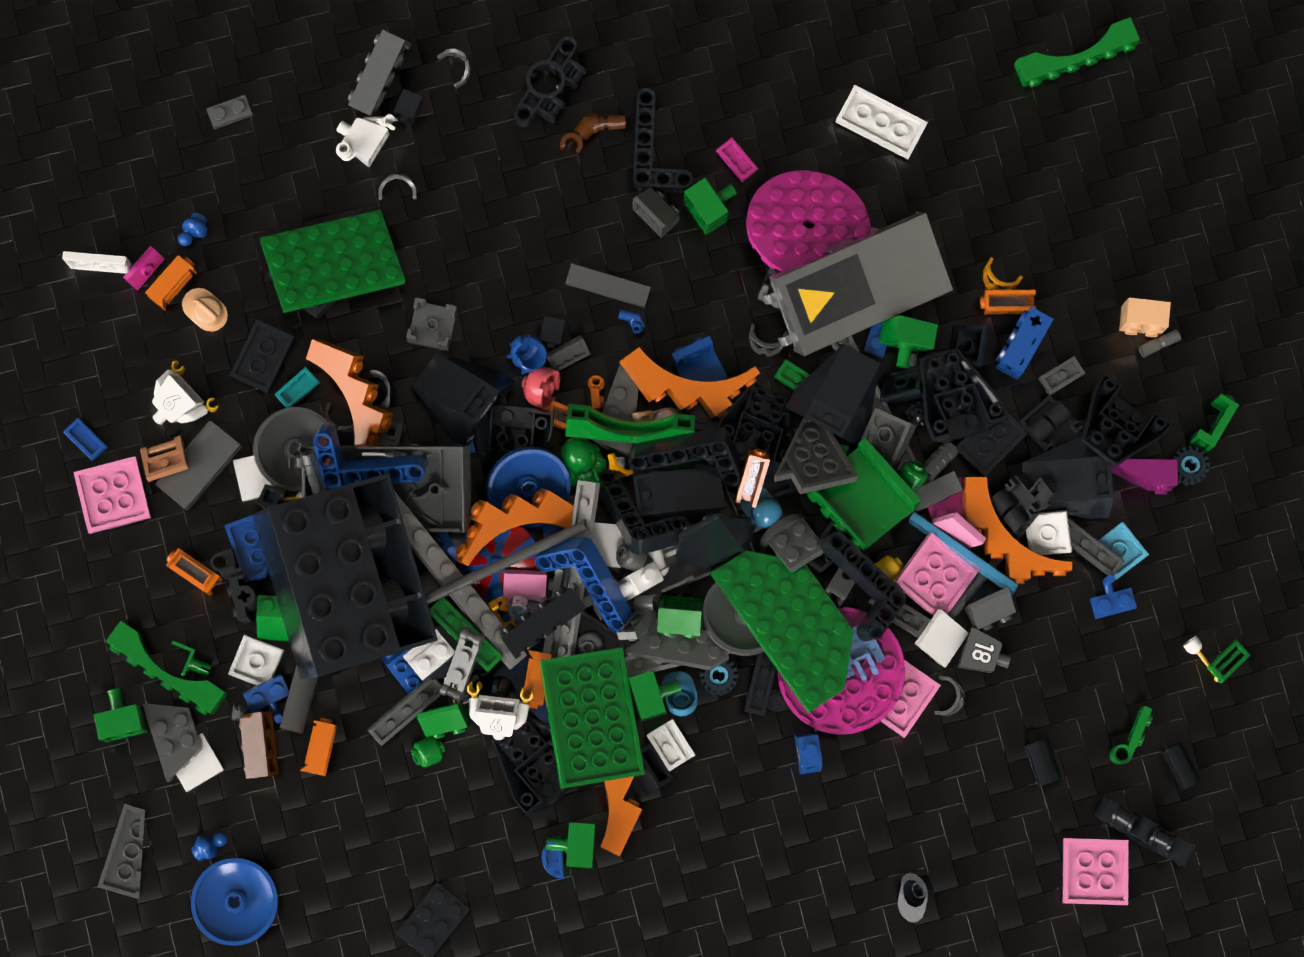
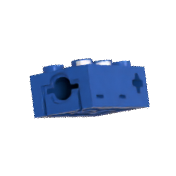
[995,307,1054,380]

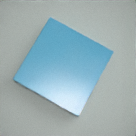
[1098,522,1149,580]

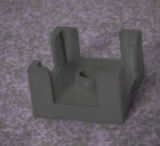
[406,298,458,351]

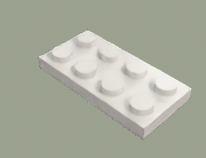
[835,85,928,159]

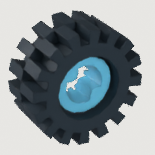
[1171,446,1210,485]
[699,660,738,696]

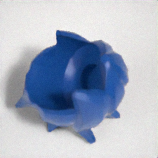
[506,334,548,375]

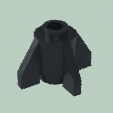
[478,676,519,699]

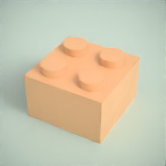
[1119,298,1171,337]

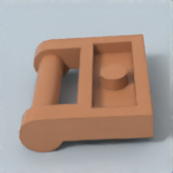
[140,435,189,482]

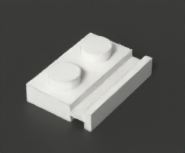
[403,629,455,681]
[646,719,695,772]

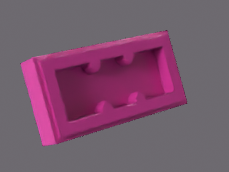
[716,138,758,182]
[123,246,165,291]

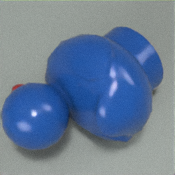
[178,213,207,246]
[191,832,228,861]

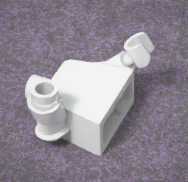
[336,114,398,167]
[610,549,669,602]

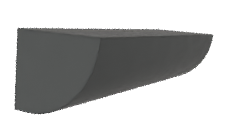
[280,665,318,734]

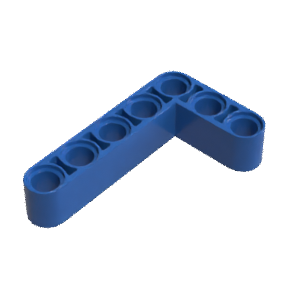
[313,424,428,489]
[535,537,633,633]

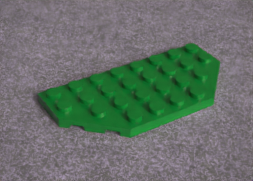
[711,551,854,714]

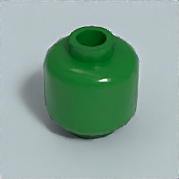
[898,461,927,492]
[411,736,445,767]

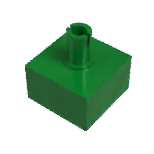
[683,178,737,235]
[878,315,938,368]
[628,670,681,722]
[93,688,148,742]
[546,822,595,868]

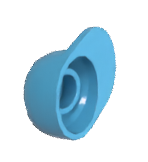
[740,486,782,529]
[662,671,698,716]

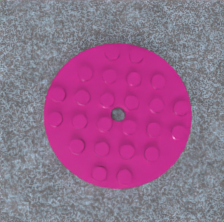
[746,170,871,272]
[778,607,905,735]

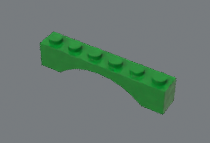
[1014,17,1140,87]
[565,404,695,443]
[106,620,227,715]

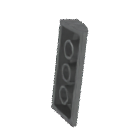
[857,408,917,471]
[155,421,242,511]

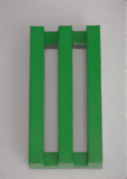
[1206,639,1250,684]

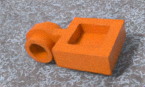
[588,375,605,413]

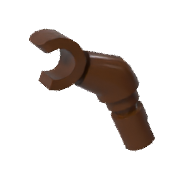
[559,113,626,153]

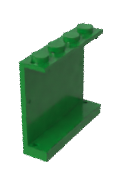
[807,438,921,552]

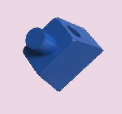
[794,731,823,774]

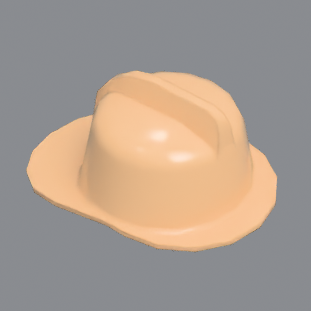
[182,288,228,332]

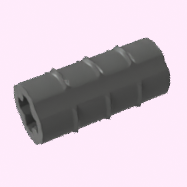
[923,442,958,482]
[300,449,331,494]

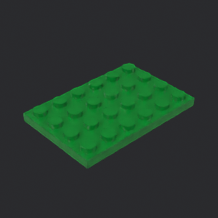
[260,210,405,313]
[539,647,645,789]

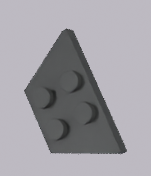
[143,703,203,782]

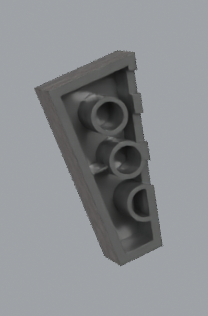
[348,30,412,117]
[592,364,639,457]

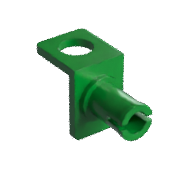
[171,640,212,677]

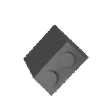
[633,187,680,238]
[964,587,1016,632]

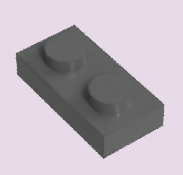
[206,95,253,130]
[1038,356,1085,396]

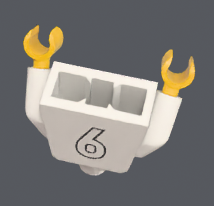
[152,361,219,425]
[467,681,534,740]

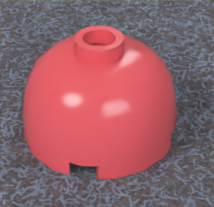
[522,367,560,409]

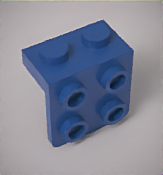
[672,336,727,382]
[381,649,428,694]

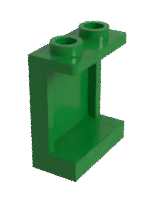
[1188,394,1239,454]

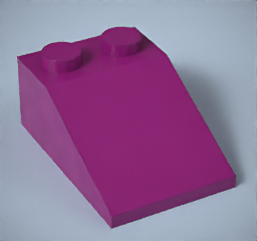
[1111,459,1178,495]

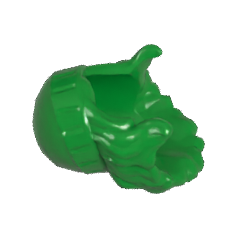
[561,437,608,488]

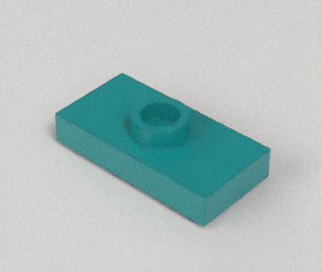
[274,367,320,408]

